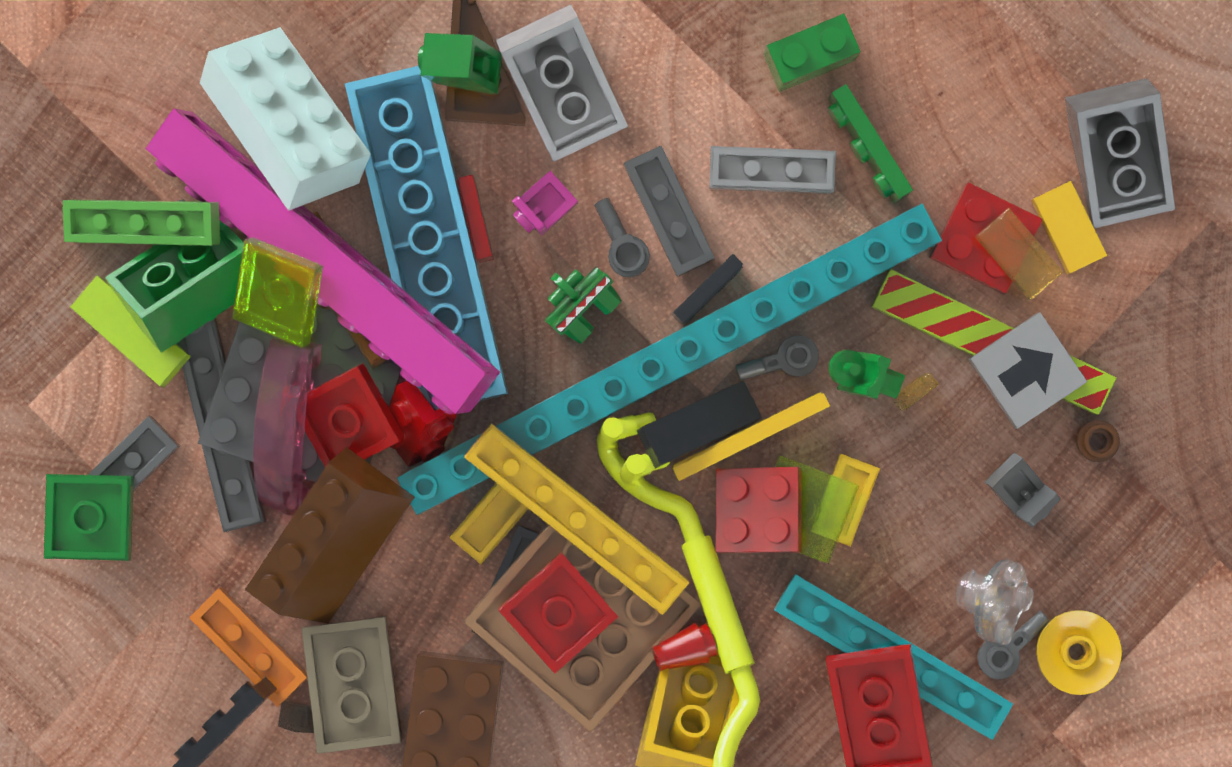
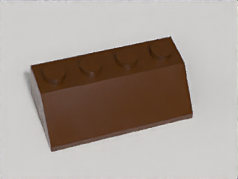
[245,447,415,624]

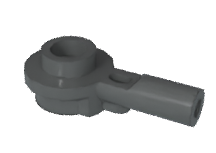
[594,198,650,278]
[735,335,819,381]
[977,610,1050,679]

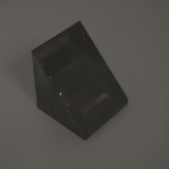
[278,701,314,733]

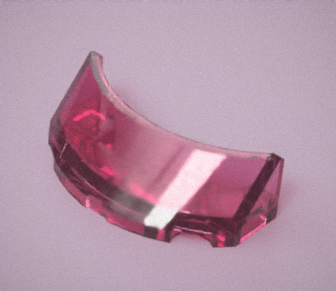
[253,338,322,516]

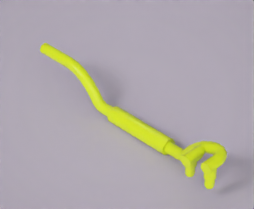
[597,412,760,767]

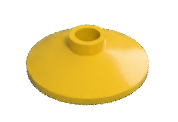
[1036,610,1122,695]

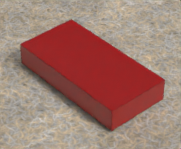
[457,174,494,263]

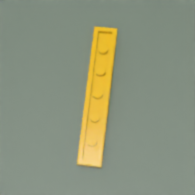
[464,423,690,615]

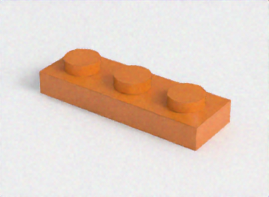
[189,587,308,707]

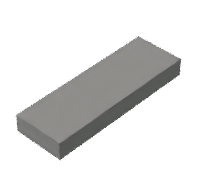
[709,146,836,194]

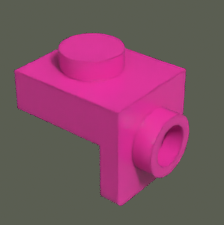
[512,171,578,236]

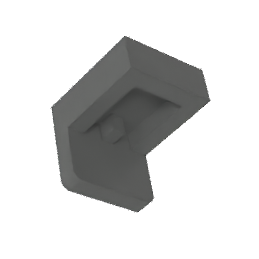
[985,453,1061,527]

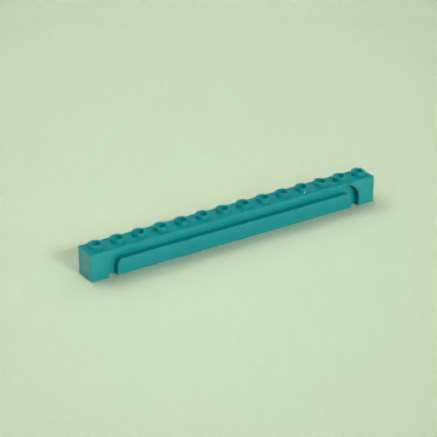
[397,203,942,515]

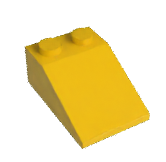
[635,652,739,767]

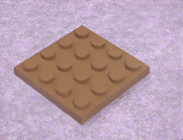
[463,524,701,733]

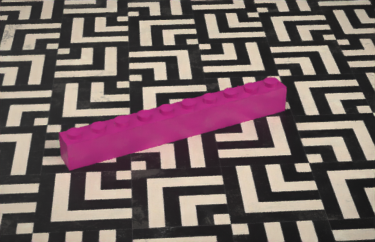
[145,108,500,414]

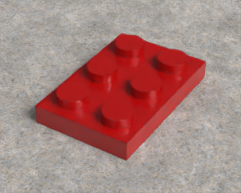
[826,644,933,767]

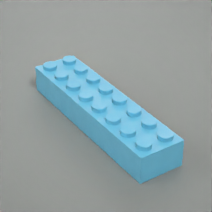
[345,66,509,410]

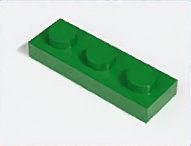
[827,84,913,204]

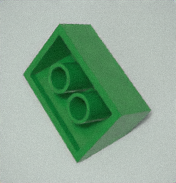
[105,221,267,353]

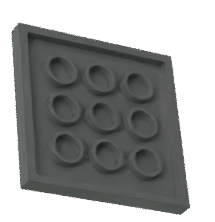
[198,287,402,482]

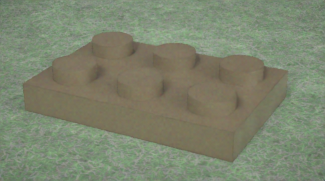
[301,616,402,754]

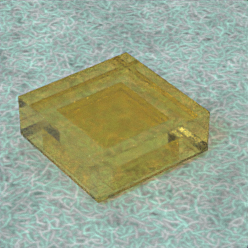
[892,372,939,411]

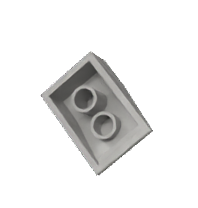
[496,5,628,162]

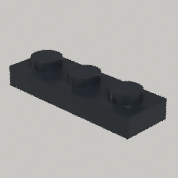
[172,677,277,767]

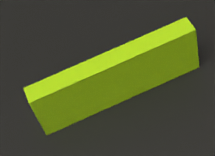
[70,275,191,388]

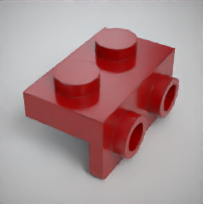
[389,380,457,467]

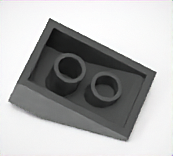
[1065,78,1175,228]

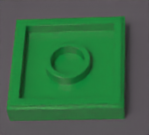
[44,474,134,561]

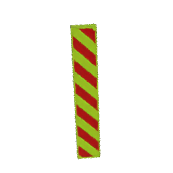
[871,269,1117,415]

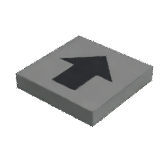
[968,312,1087,429]

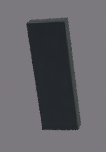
[636,380,762,469]

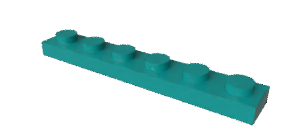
[773,574,1013,740]

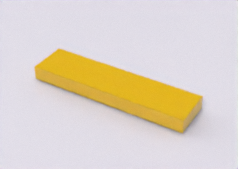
[672,392,830,481]

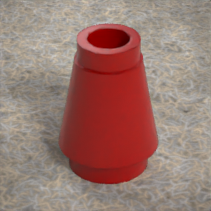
[652,623,718,671]

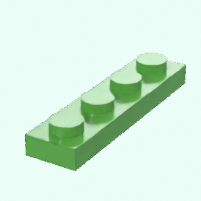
[63,199,220,246]

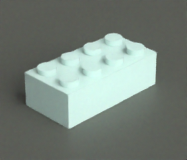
[200,27,371,211]

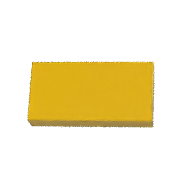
[1031,181,1107,275]
[811,454,880,547]
[449,483,529,564]

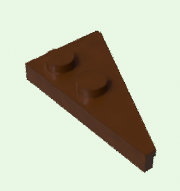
[445,0,526,126]

